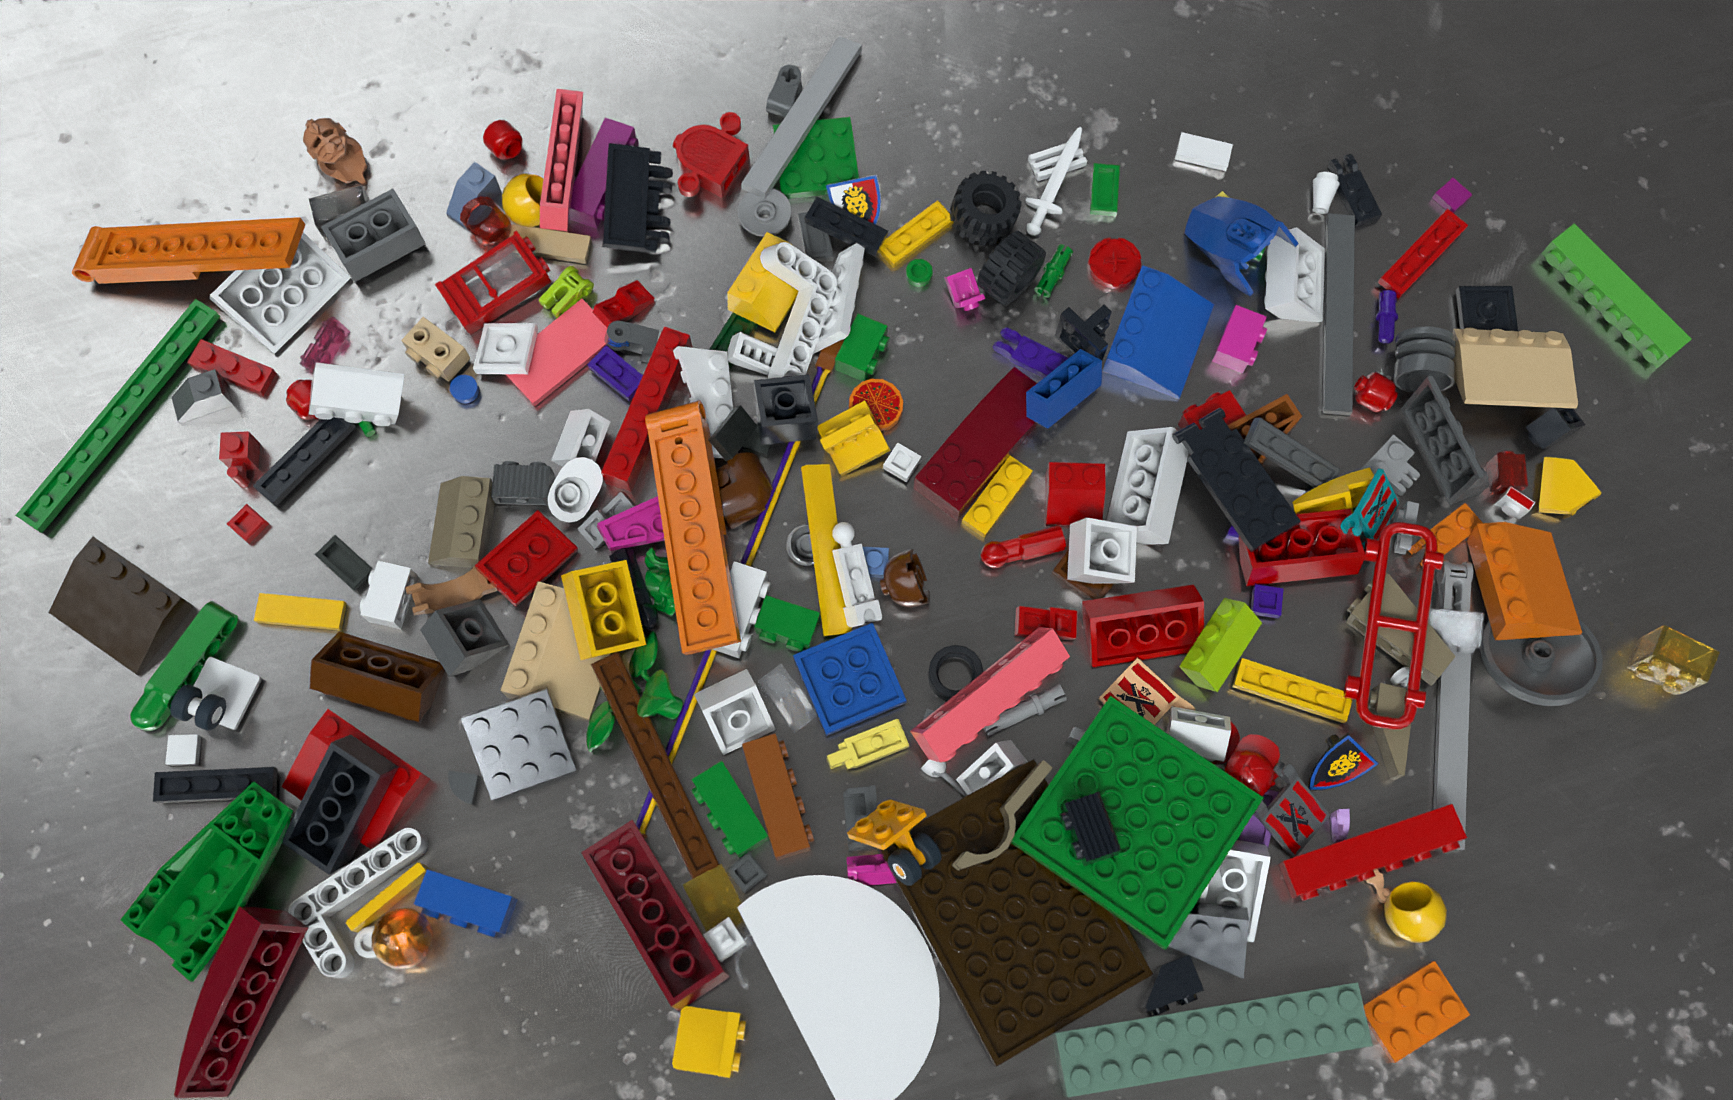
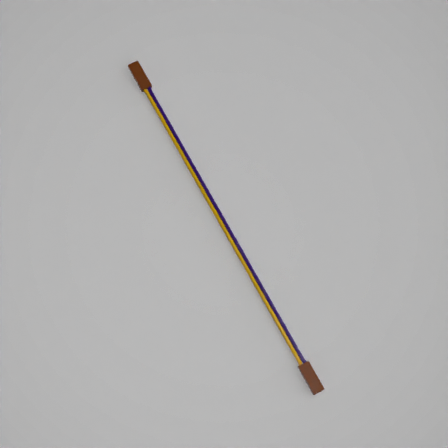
[636,339,845,840]

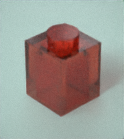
[1487,451,1528,495]

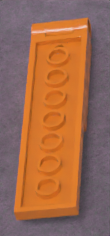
[72,217,306,284]
[645,400,741,655]

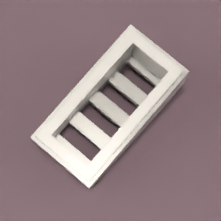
[727,332,778,375]

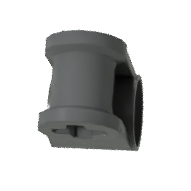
[766,65,802,118]

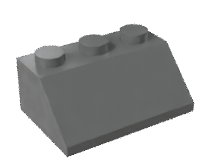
[321,189,426,282]

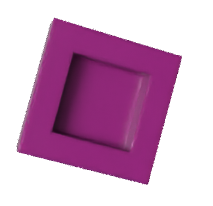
[1432,177,1473,213]

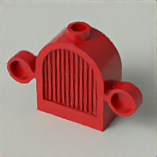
[673,112,750,198]

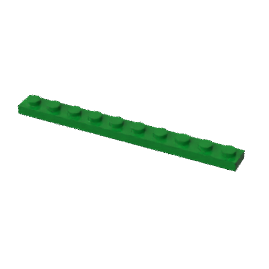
[15,299,221,533]

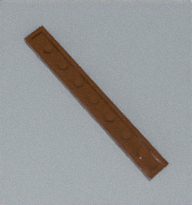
[591,652,720,879]

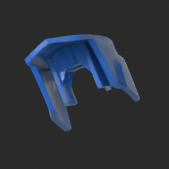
[1185,196,1299,296]

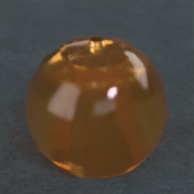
[371,908,433,970]

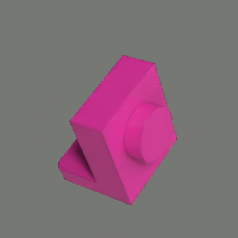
[944,268,985,311]

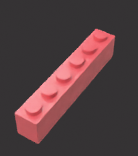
[540,89,583,231]
[910,627,1070,762]

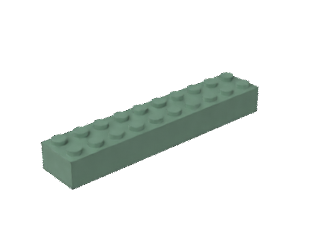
[1052,982,1373,1098]

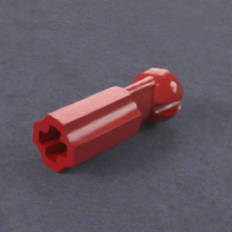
[981,525,1066,569]

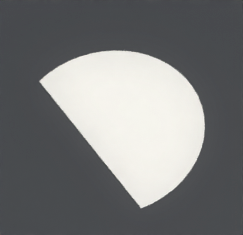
[737,875,940,1100]

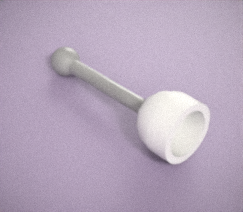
[921,760,967,797]

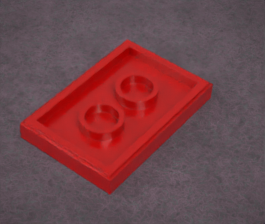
[475,510,578,607]

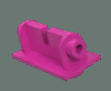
[847,854,896,886]

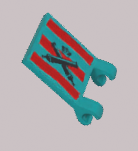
[1340,468,1400,563]

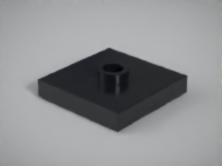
[1456,286,1518,331]

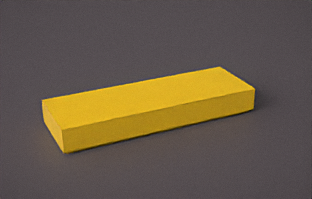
[879,200,954,268]
[254,593,347,631]
[346,862,430,932]

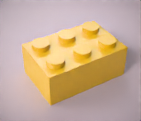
[561,560,646,660]

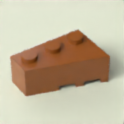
[1228,394,1302,465]

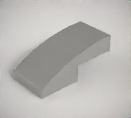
[578,491,637,550]

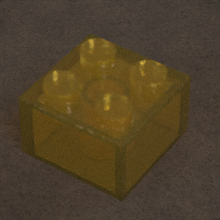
[1627,625,1720,695]

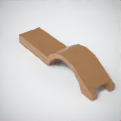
[405,566,498,615]

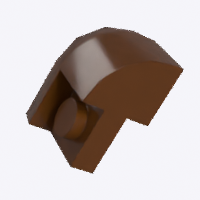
[716,452,773,529]

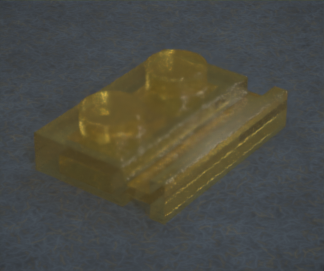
[683,864,744,933]

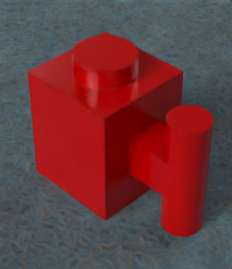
[219,431,260,488]

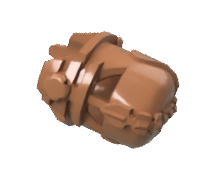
[303,118,368,186]

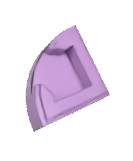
[1330,809,1350,843]

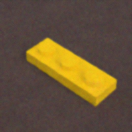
[962,456,1033,538]

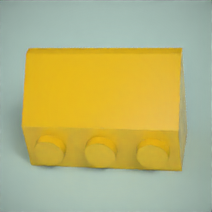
[727,232,799,333]

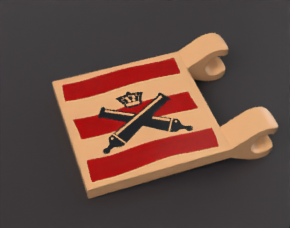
[1098,658,1196,725]

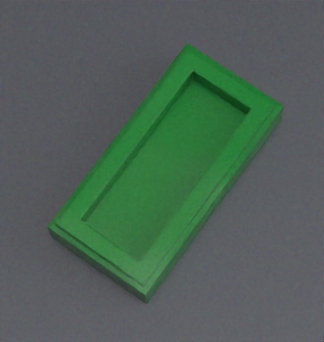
[1090,163,1120,217]

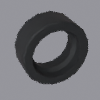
[928,645,984,701]

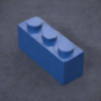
[1026,349,1102,429]
[414,869,518,937]

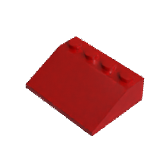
[282,709,430,849]

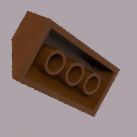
[309,631,445,722]

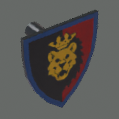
[1308,733,1379,790]

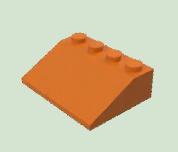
[1467,522,1582,640]

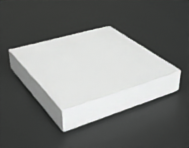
[473,323,539,374]

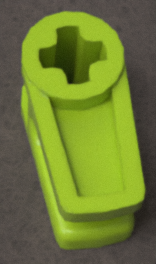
[539,266,594,319]

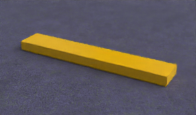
[801,464,852,636]

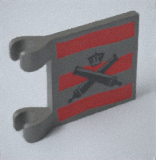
[1253,761,1330,858]

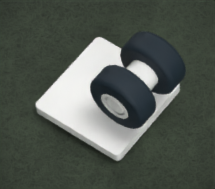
[170,657,262,731]

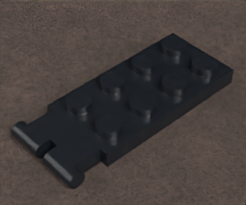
[1172,408,1301,552]

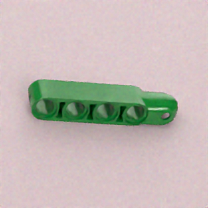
[130,601,239,731]

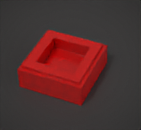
[227,504,269,544]

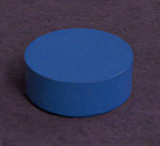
[450,375,479,404]

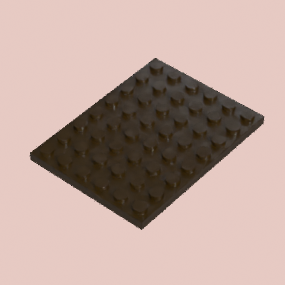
[879,759,1153,1067]

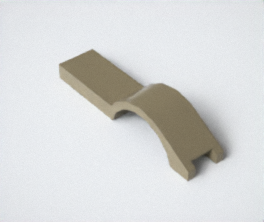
[952,760,1052,870]

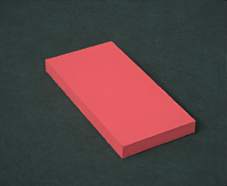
[504,299,607,407]

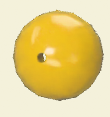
[502,173,544,227]
[1384,882,1447,943]

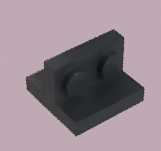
[1055,304,1112,361]

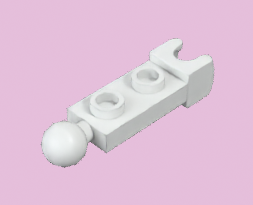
[832,522,882,627]

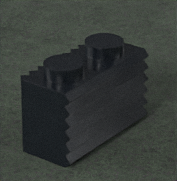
[1060,792,1121,866]

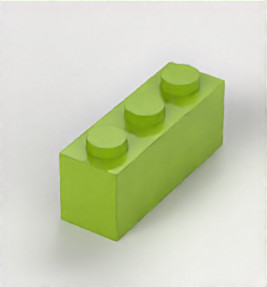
[1179,598,1262,692]

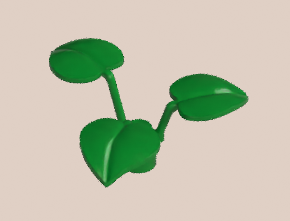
[586,631,683,753]

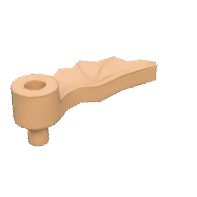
[1366,870,1391,903]

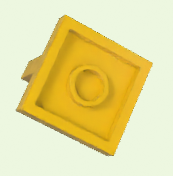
[817,401,891,476]

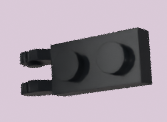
[1328,154,1382,227]

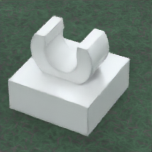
[704,917,747,962]

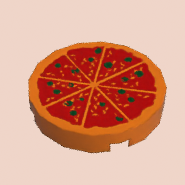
[849,379,903,432]

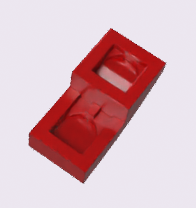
[593,280,655,328]
[1014,606,1077,640]

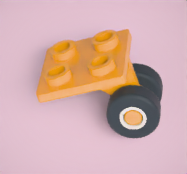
[847,799,941,885]

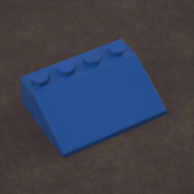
[1102,265,1214,399]

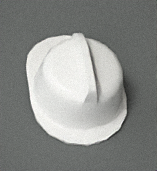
[547,457,603,522]

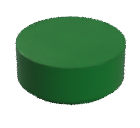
[906,259,933,287]

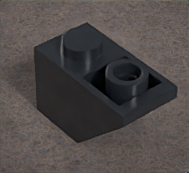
[1140,955,1204,1016]

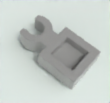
[1393,501,1419,555]

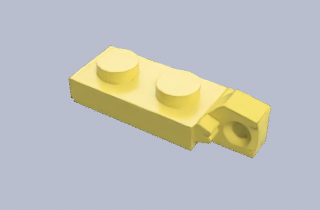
[827,719,909,770]

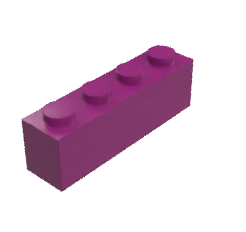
[569,118,639,229]

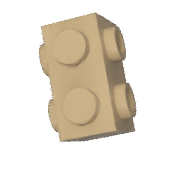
[401,317,470,382]

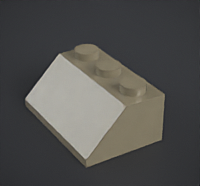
[428,476,495,568]

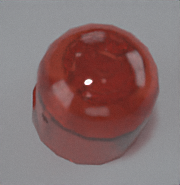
[460,196,512,247]

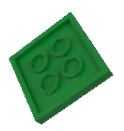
[773,117,859,199]

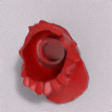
[1224,734,1280,797]

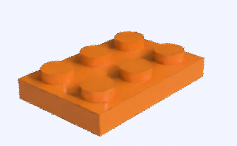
[1363,961,1470,1063]

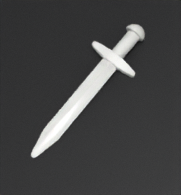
[1025,127,1082,235]

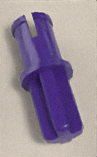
[1376,290,1398,344]

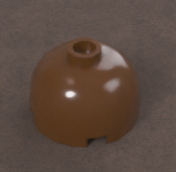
[880,549,930,608]

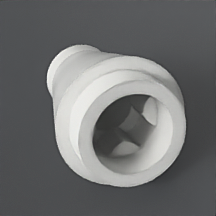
[1312,172,1340,214]

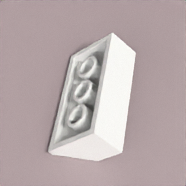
[1107,427,1189,545]

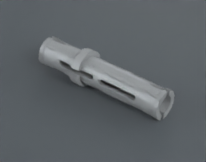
[983,683,1067,737]

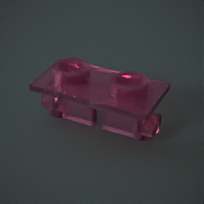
[300,316,350,370]

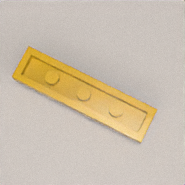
[1232,658,1353,723]

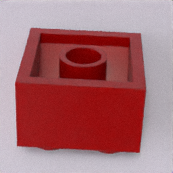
[1045,462,1106,527]

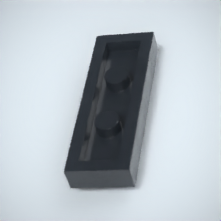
[804,197,888,257]

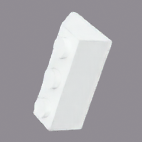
[1264,227,1325,322]
[309,362,404,426]

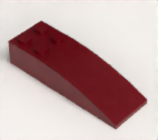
[913,367,1038,521]
[581,819,730,1011]
[174,906,308,1098]

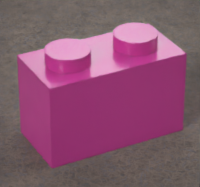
[1212,305,1267,373]

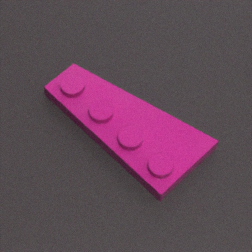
[597,496,665,551]

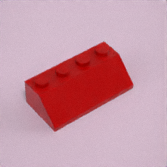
[1239,509,1366,586]
[1082,584,1204,667]

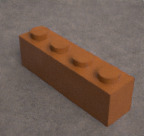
[742,733,814,861]

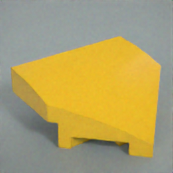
[1539,457,1602,516]

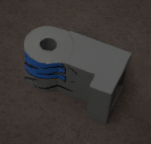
[605,321,659,363]

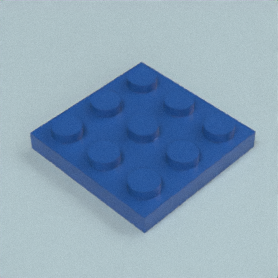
[793,623,907,736]

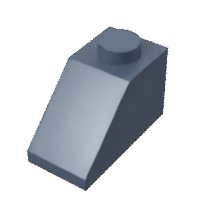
[446,161,501,230]

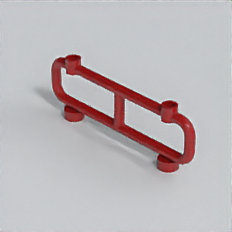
[1344,522,1444,729]

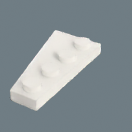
[813,243,865,354]
[673,346,738,458]

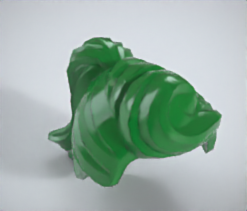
[645,548,676,617]

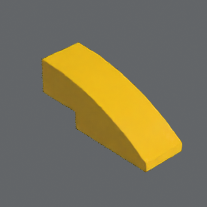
[1292,467,1374,514]

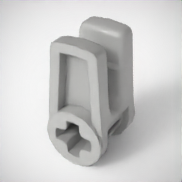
[1436,559,1473,615]

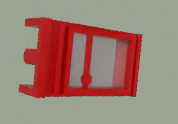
[434,230,551,335]

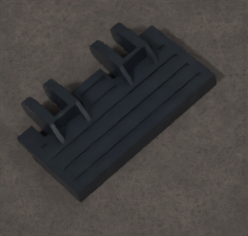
[602,143,673,253]

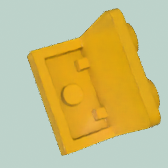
[672,1006,746,1078]

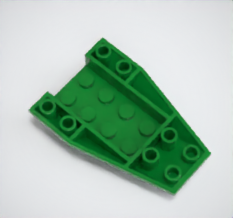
[120,782,293,982]

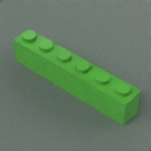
[1541,223,1692,368]

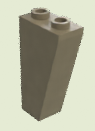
[1346,573,1456,686]

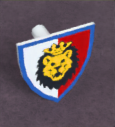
[826,175,882,225]

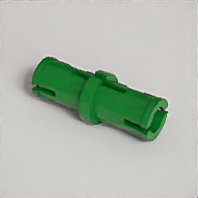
[1034,244,1073,298]

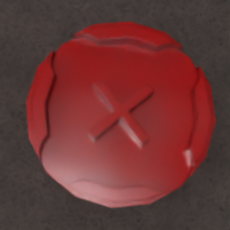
[1088,237,1141,289]

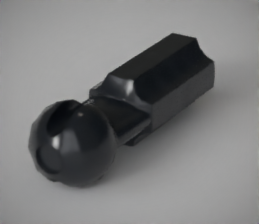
[609,548,658,631]

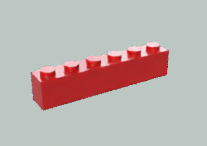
[601,326,693,492]
[1278,804,1467,901]

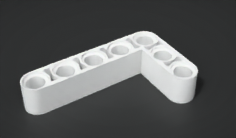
[760,242,837,379]
[288,828,428,978]

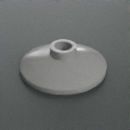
[738,188,791,237]

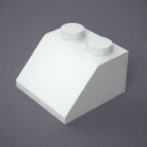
[1067,518,1137,584]
[694,669,776,755]

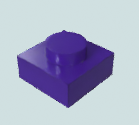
[1251,584,1284,619]

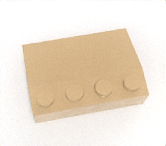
[1452,328,1578,408]
[501,582,612,720]

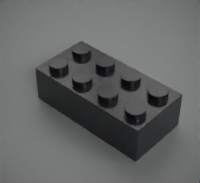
[282,735,399,875]

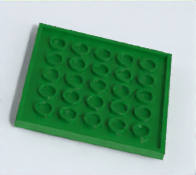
[1011,696,1263,950]

